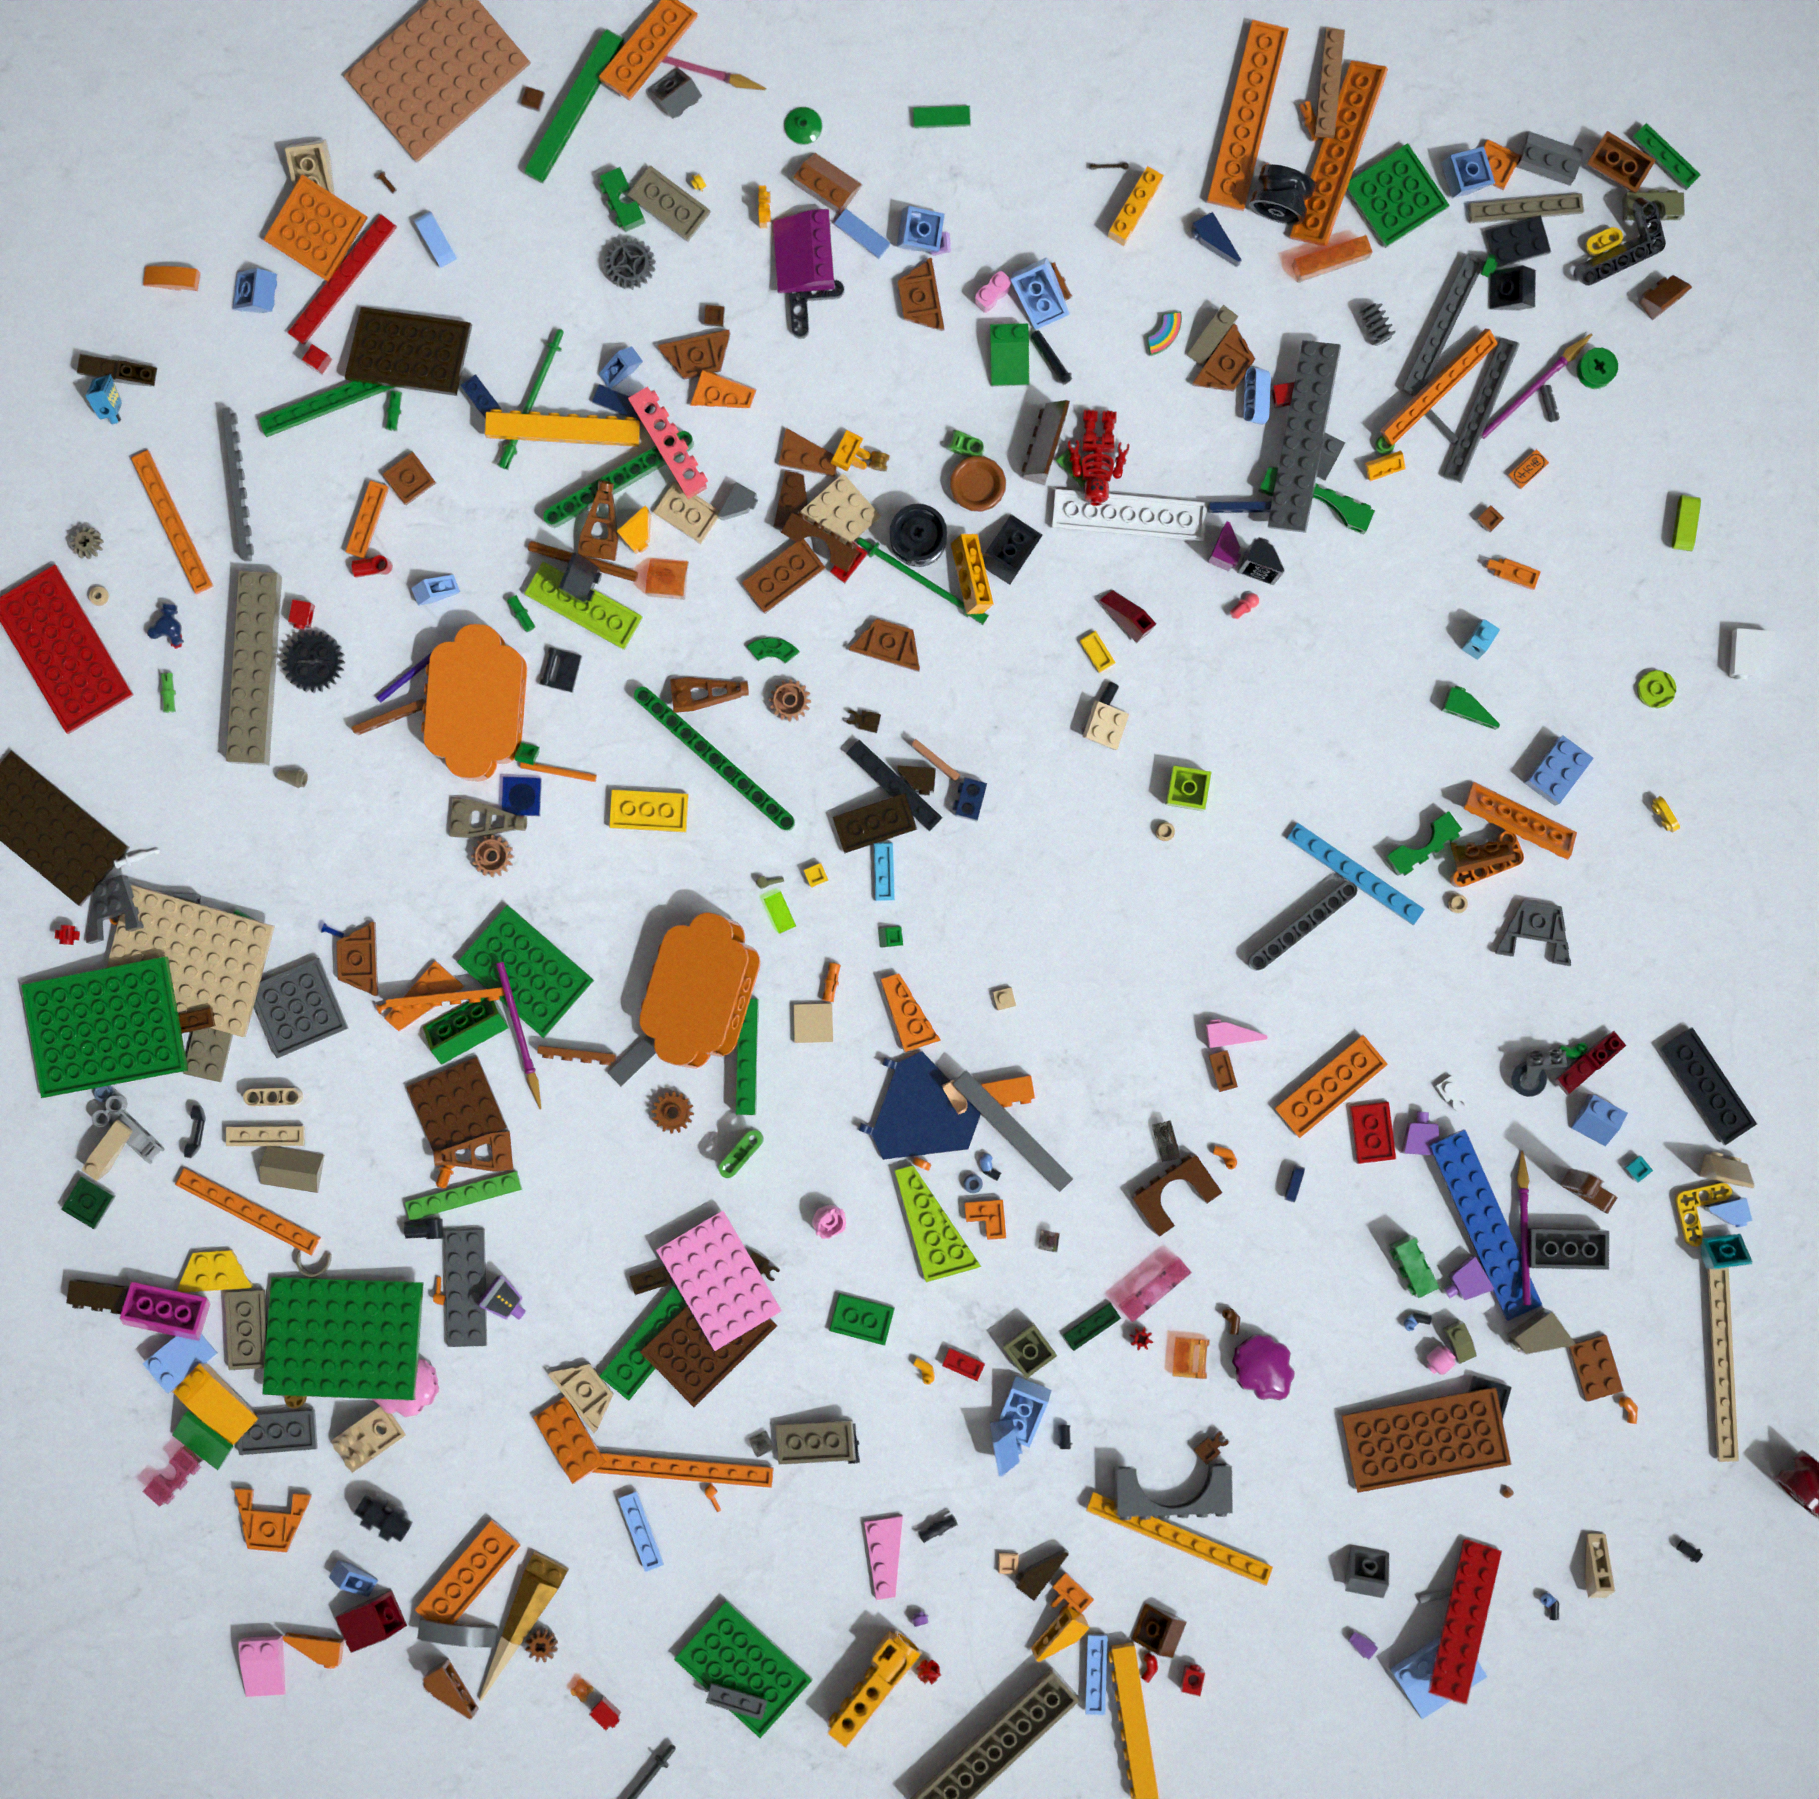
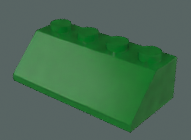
[423,997,509,1065]

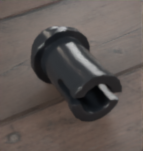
[1057,1425,1073,1449]
[1676,1539,1703,1563]

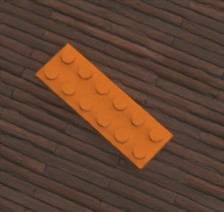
[599,0,698,101]
[1464,782,1577,860]
[1274,1035,1388,1138]
[415,1519,521,1624]

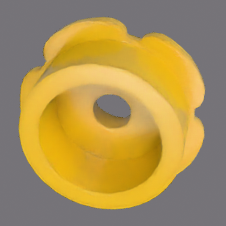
[690,173,707,191]

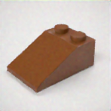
[422,1659,479,1720]

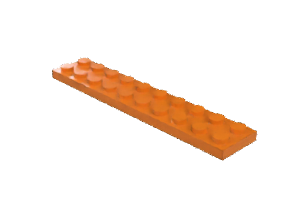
[1207,19,1289,212]
[1290,60,1388,246]

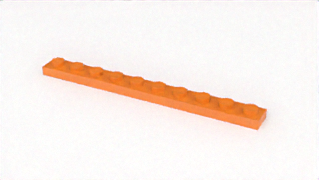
[591,1452,774,1488]

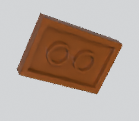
[1569,1334,1624,1402]

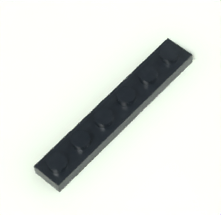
[846,739,943,832]

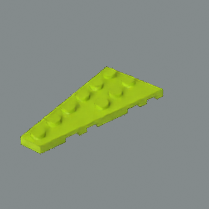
[895,1165,982,1282]

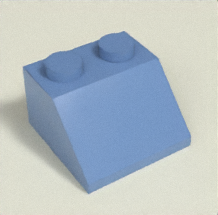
[1441,147,1495,198]
[897,206,945,252]
[232,268,277,313]
[1571,1094,1628,1146]
[990,1419,1022,1476]

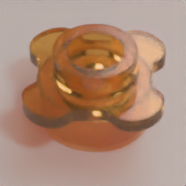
[570,1678,594,1702]

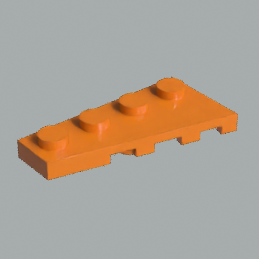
[384,961,465,1031]
[880,973,941,1052]

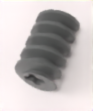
[1359,303,1396,346]

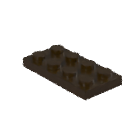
[832,793,917,854]

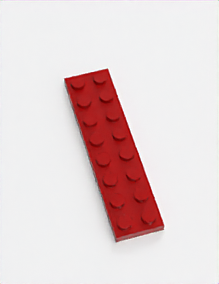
[1427,1539,1502,1705]

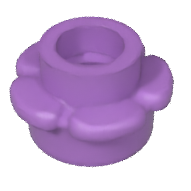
[910,1612,929,1627]

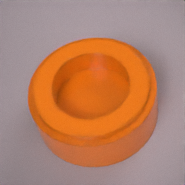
[912,1156,931,1171]

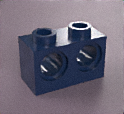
[460,374,501,419]
[953,778,987,822]

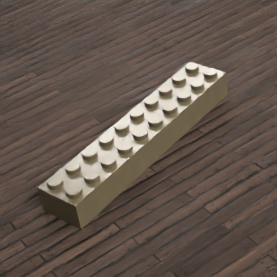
[226,571,282,766]
[910,1667,1080,1799]

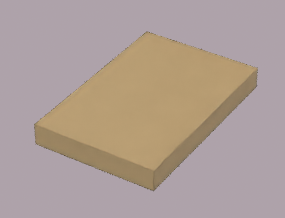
[653,481,720,544]

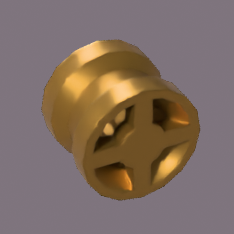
[868,451,890,472]
[284,1396,307,1409]

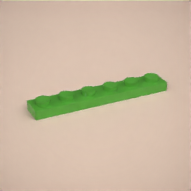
[405,1171,522,1221]

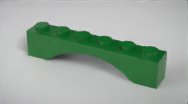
[1258,466,1375,535]
[736,999,759,1115]

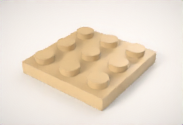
[800,473,881,543]

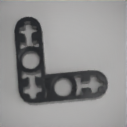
[789,280,844,339]

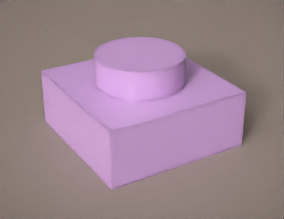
[931,232,951,256]

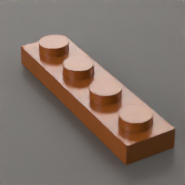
[537,1046,617,1066]

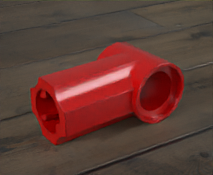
[351,555,393,578]

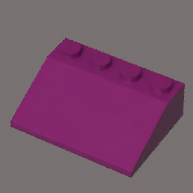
[773,209,835,293]

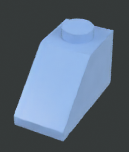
[412,574,460,606]
[1704,1197,1752,1228]

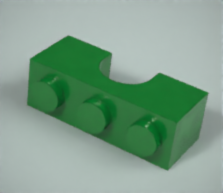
[599,167,646,232]

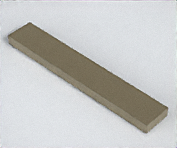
[1468,193,1584,224]

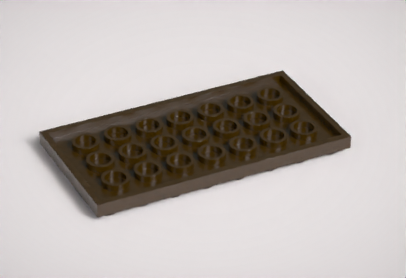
[0,750,130,906]

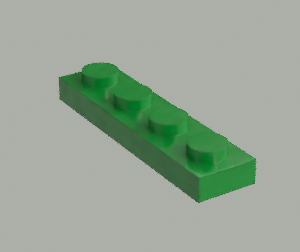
[1632,123,1701,190]

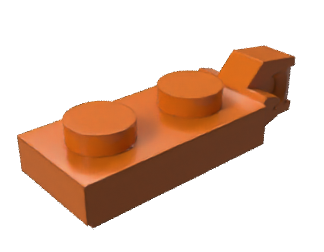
[1485,558,1541,590]

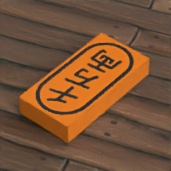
[1508,449,1549,490]

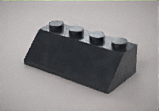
[1238,537,1285,586]

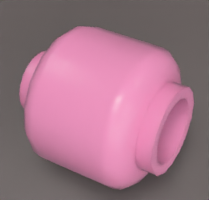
[1426,1346,1456,1375]

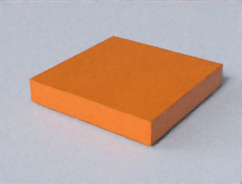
[1483,139,1521,190]

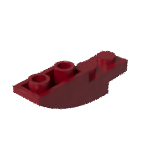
[1555,1031,1627,1095]

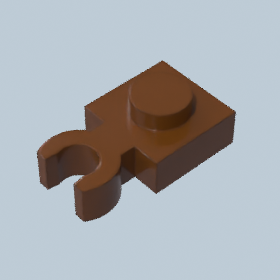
[1194,1431,1229,1465]

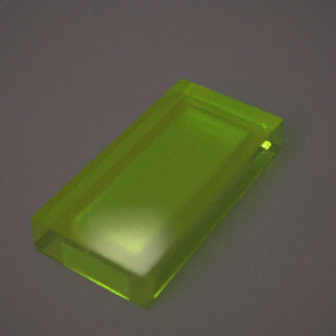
[764,891,797,934]

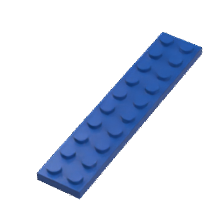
[1429,1129,1542,1321]

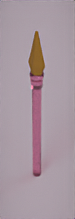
[622,43,766,90]

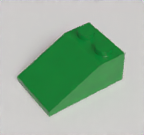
[990,323,1029,386]

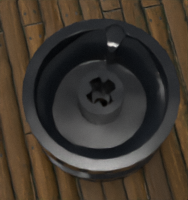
[1249,164,1316,225]
[890,504,947,567]

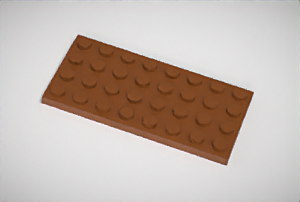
[1342,1387,1512,1493]

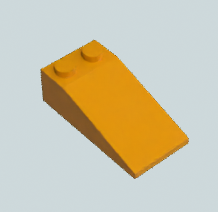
[173,1363,259,1445]

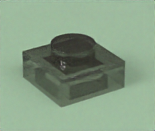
[1038,1230,1060,1252]
[749,1431,774,1458]

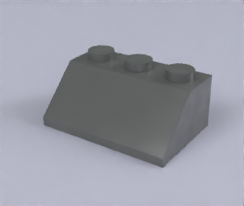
[1517,131,1583,186]

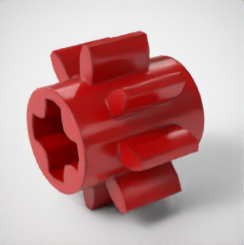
[54,925,80,945]
[1129,1326,1153,1351]
[916,1659,941,1685]

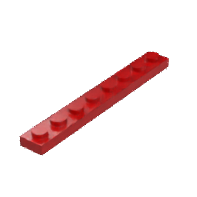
[287,214,397,345]

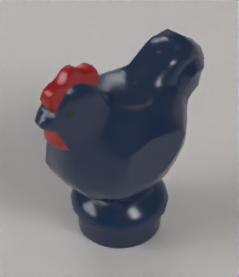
[147,604,184,649]

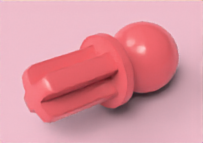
[1230,593,1259,619]

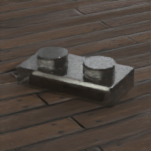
[1152,1120,1181,1162]

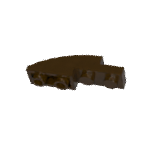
[77,354,157,387]

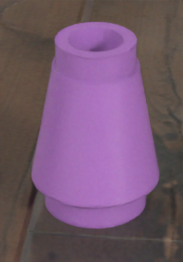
[1348,1632,1378,1660]

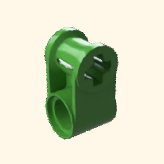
[946,430,984,457]

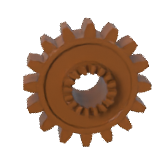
[652,1091,694,1134]

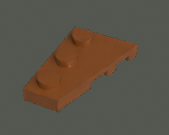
[779,428,837,477]

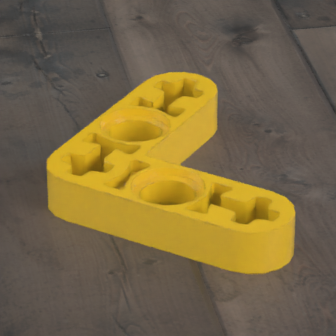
[1675,1183,1732,1247]

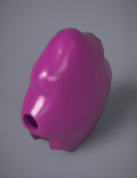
[1232,1334,1295,1401]

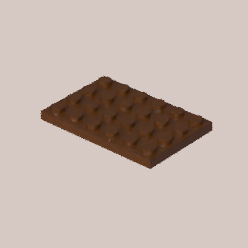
[640,1305,778,1408]

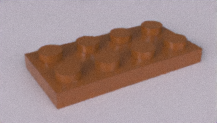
[742,539,826,614]

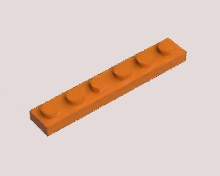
[386,988,505,1011]

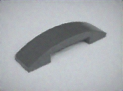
[417,1619,498,1647]

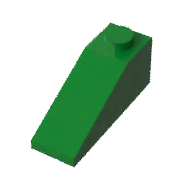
[1441,686,1500,730]

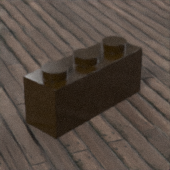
[66,1279,130,1314]

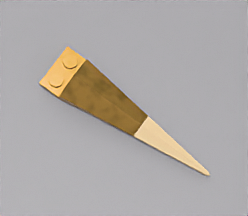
[479,1551,569,1701]

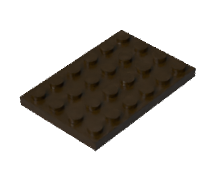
[345,307,472,396]

